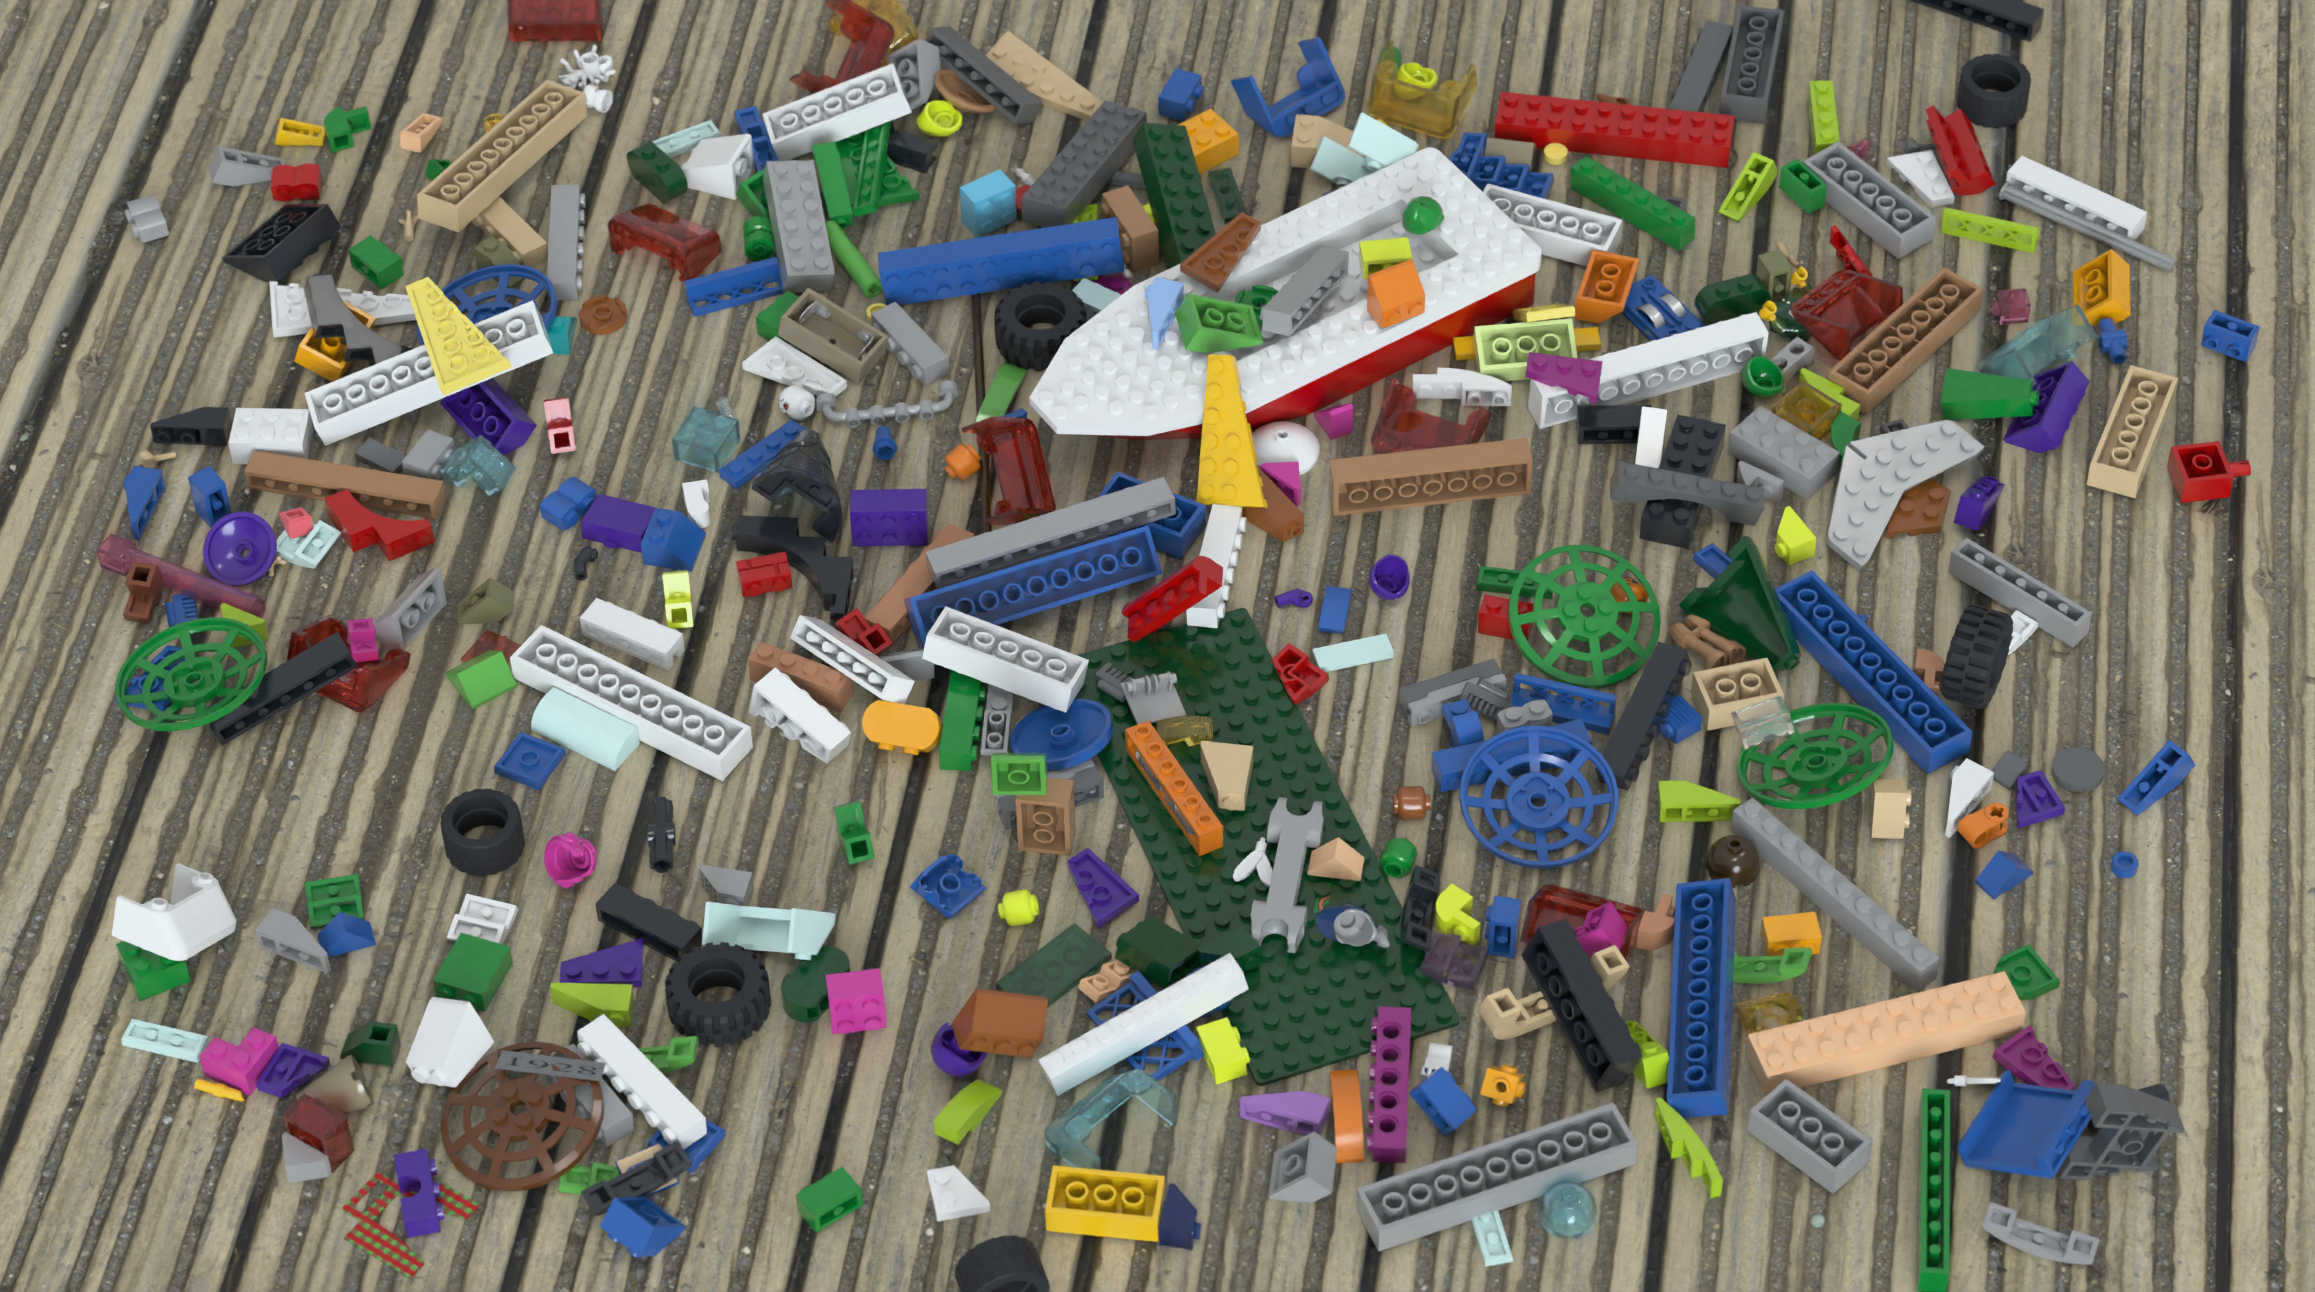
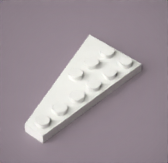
[269,281,416,338]

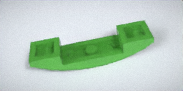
[973,362,1028,431]
[1733,948,1812,984]
[591,1036,698,1074]

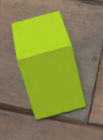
[220,603,269,648]

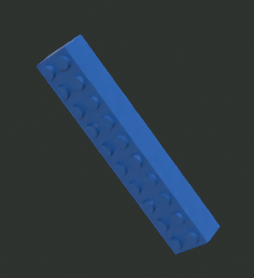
[878,217,1125,305]
[904,525,1163,648]
[1776,570,1972,774]
[1667,878,1736,1118]

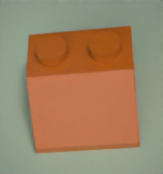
[1367,259,1425,329]

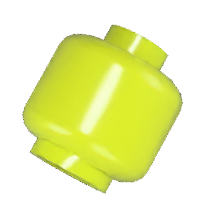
[998,889,1039,926]

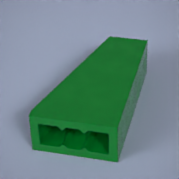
[812,142,853,229]
[1940,368,2039,420]

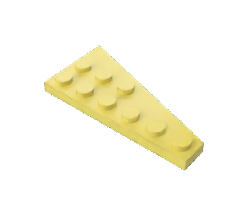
[405,277,512,396]

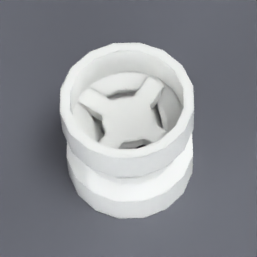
[583,84,613,113]

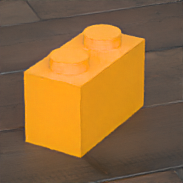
[1760,912,1822,956]

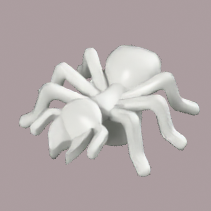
[558,45,616,91]

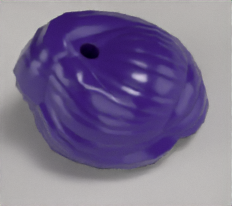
[1369,554,1410,600]

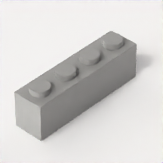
[871,302,950,386]
[545,1044,635,1147]

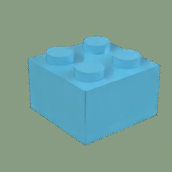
[960,169,1017,238]

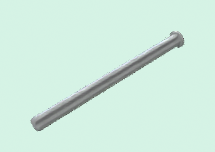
[1999,182,2176,271]

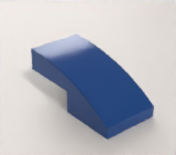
[1319,586,1352,634]

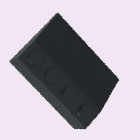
[222,204,341,283]

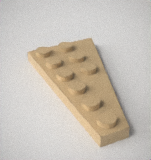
[986,31,1103,121]

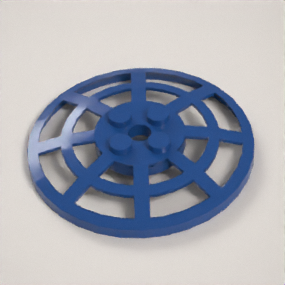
[417,264,558,346]
[1459,725,1618,869]

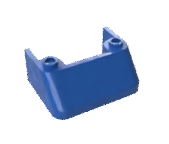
[1231,37,1345,138]

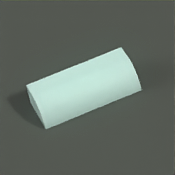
[531,687,640,771]

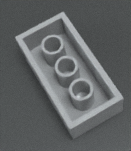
[1728,406,1840,500]
[1747,1079,1872,1194]

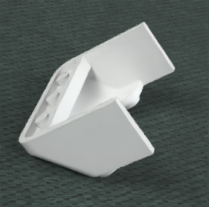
[112,863,237,961]

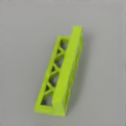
[1940,207,2040,253]

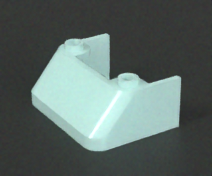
[1310,113,1419,188]
[702,902,836,960]

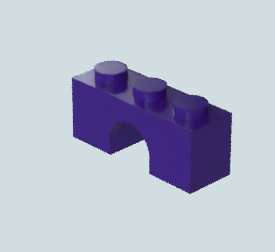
[394,1149,445,1238]

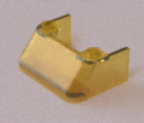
[1368,40,1477,139]

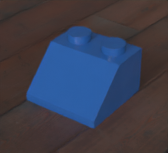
[641,508,706,572]
[600,1196,686,1258]

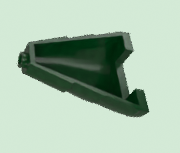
[1679,536,1801,671]

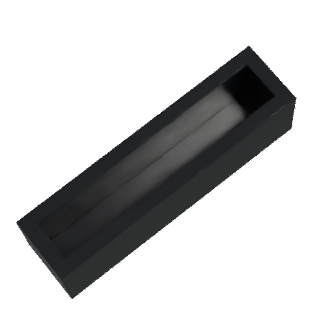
[595,883,702,962]

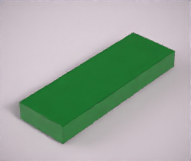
[1476,566,1555,599]

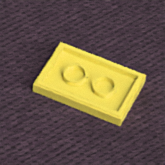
[1513,304,1575,322]

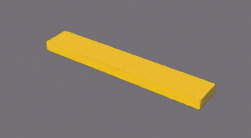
[1453,327,1601,361]

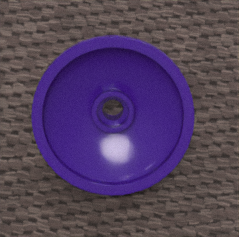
[203,512,277,586]

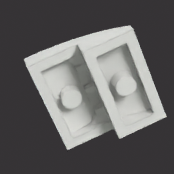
[446,894,518,944]

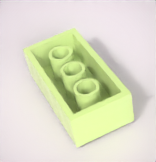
[1473,319,1578,381]

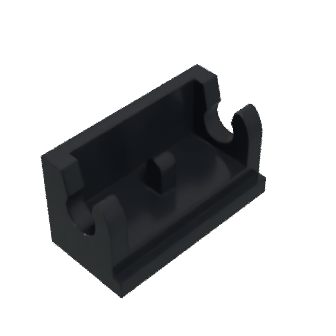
[886,129,938,174]

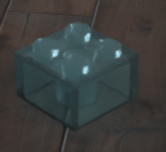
[672,406,741,473]

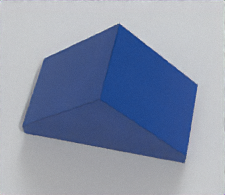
[1975,850,2034,900]
[317,912,376,957]

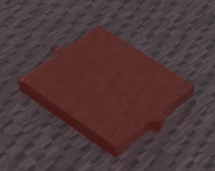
[461,630,521,664]

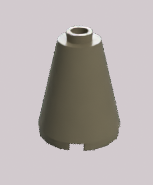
[293,1055,374,1120]

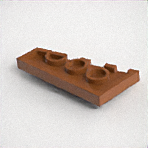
[1180,212,1261,293]

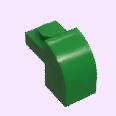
[324,106,371,153]
[833,800,875,865]

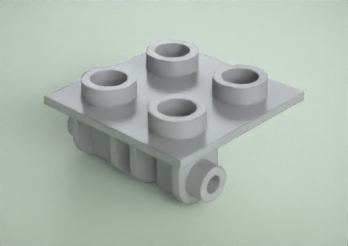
[1120,671,1186,724]

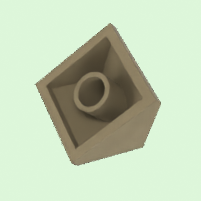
[1485,138,1536,172]

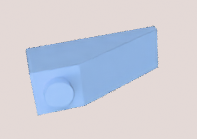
[1144,277,1184,350]

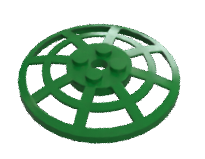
[1508,545,1661,688]
[115,617,268,731]
[1737,703,1894,809]

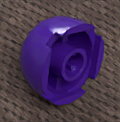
[931,1022,987,1077]

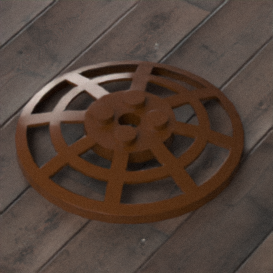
[441,1042,604,1192]

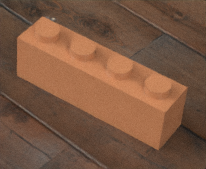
[748,641,853,713]

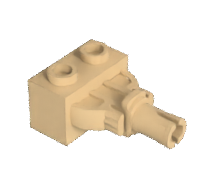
[1869,767,1911,839]

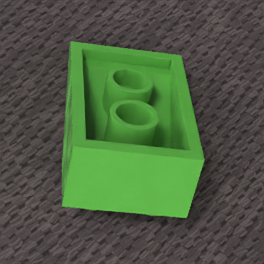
[1175,294,1263,353]

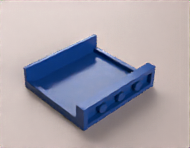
[1957,1070,2095,1179]

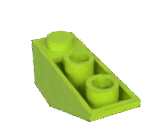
[1626,1021,1669,1089]

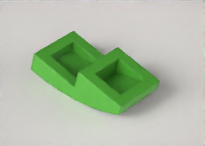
[557,1162,619,1194]

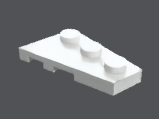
[1886,150,1955,208]

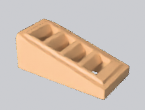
[400,113,443,153]

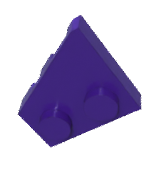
[2016,770,2065,828]
[256,1043,330,1098]

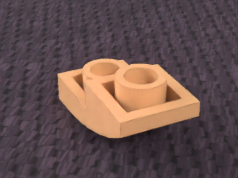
[1078,960,1136,1003]

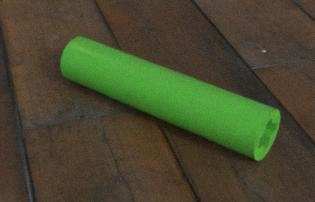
[825,221,883,298]

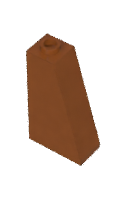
[1242,466,1304,542]

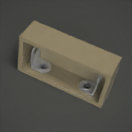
[778,288,889,384]

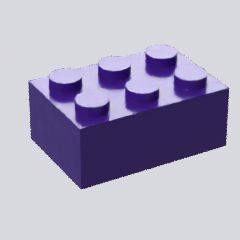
[850,489,929,547]

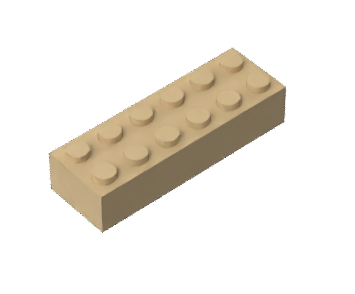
[2087,365,2179,498]

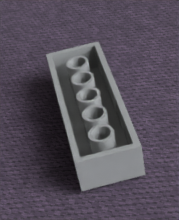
[1803,142,1936,259]
[763,160,835,293]

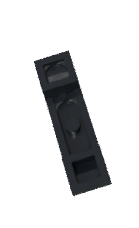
[1401,865,1440,952]
[580,1141,692,1216]

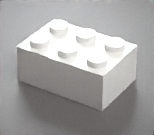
[228,408,314,464]

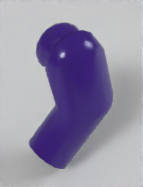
[1274,589,1313,608]

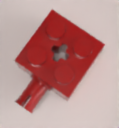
[2167,441,2251,503]

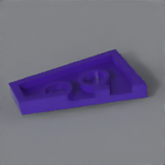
[1067,848,1139,928]
[560,938,644,987]

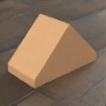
[1308,837,1364,881]

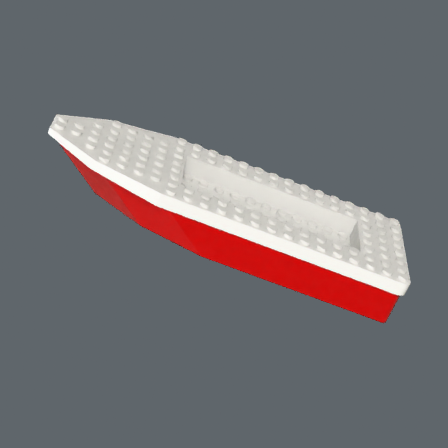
[1029,147,1542,441]

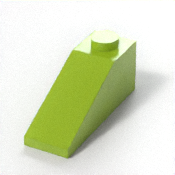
[1718,152,1779,222]
[1657,780,1741,822]
[550,983,635,1028]

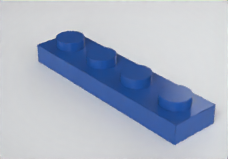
[719,419,805,489]

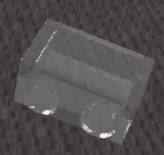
[1731,695,1794,750]

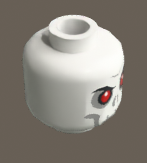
[779,385,815,421]

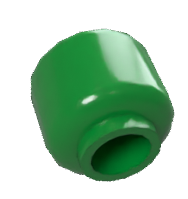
[1379,838,1418,878]

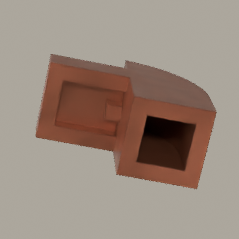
[123,561,163,624]

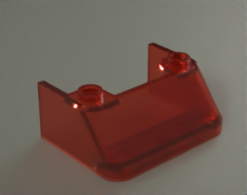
[789,0,895,94]
[962,416,1056,525]

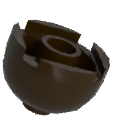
[1706,835,1760,888]

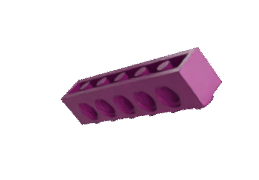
[1367,1006,1411,1163]

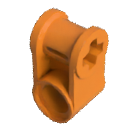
[1957,803,2009,849]

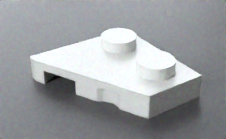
[926,1165,991,1222]

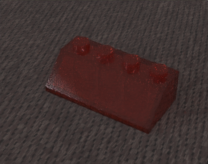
[507,0,604,42]

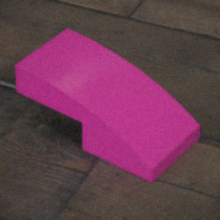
[347,618,379,662]

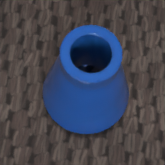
[873,426,897,460]

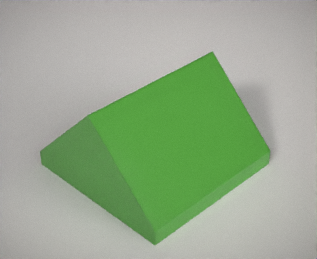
[445,650,517,710]

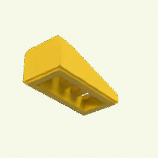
[275,118,325,146]

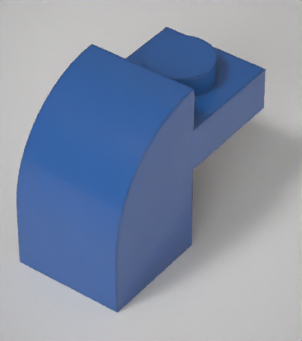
[1442,699,1484,748]

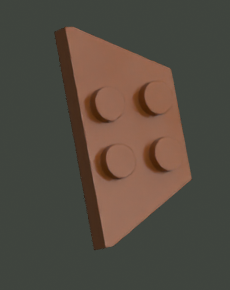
[1886,478,1951,539]

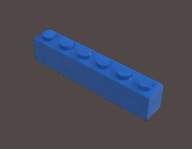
[1432,719,1592,792]

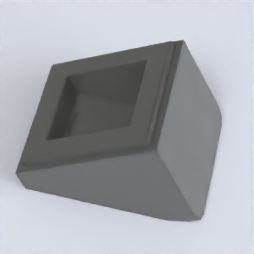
[1992,750,2028,790]

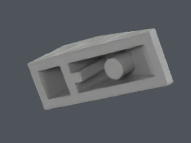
[208,146,286,187]
[255,908,331,974]

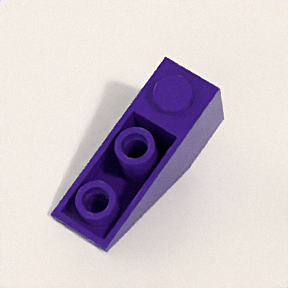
[1953,476,2005,531]

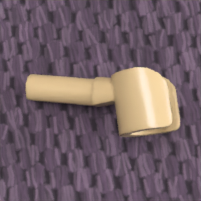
[139,450,176,469]

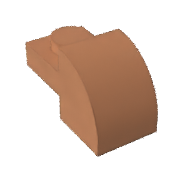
[1914,649,1945,696]
[1636,893,1675,950]

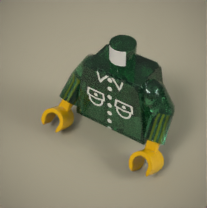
[1759,267,1832,342]

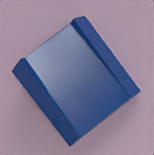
[910,854,986,919]

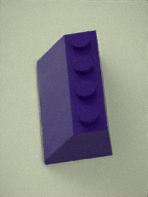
[2003,361,2090,453]
[440,378,537,460]

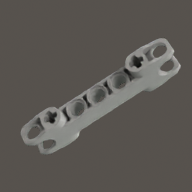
[1250,797,1323,953]

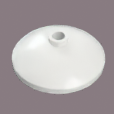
[1252,421,1320,475]

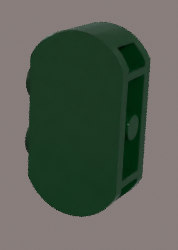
[627,141,688,204]
[1694,273,1771,326]
[781,946,850,1022]

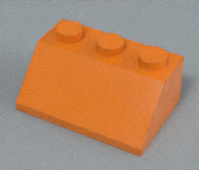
[1575,250,1640,324]

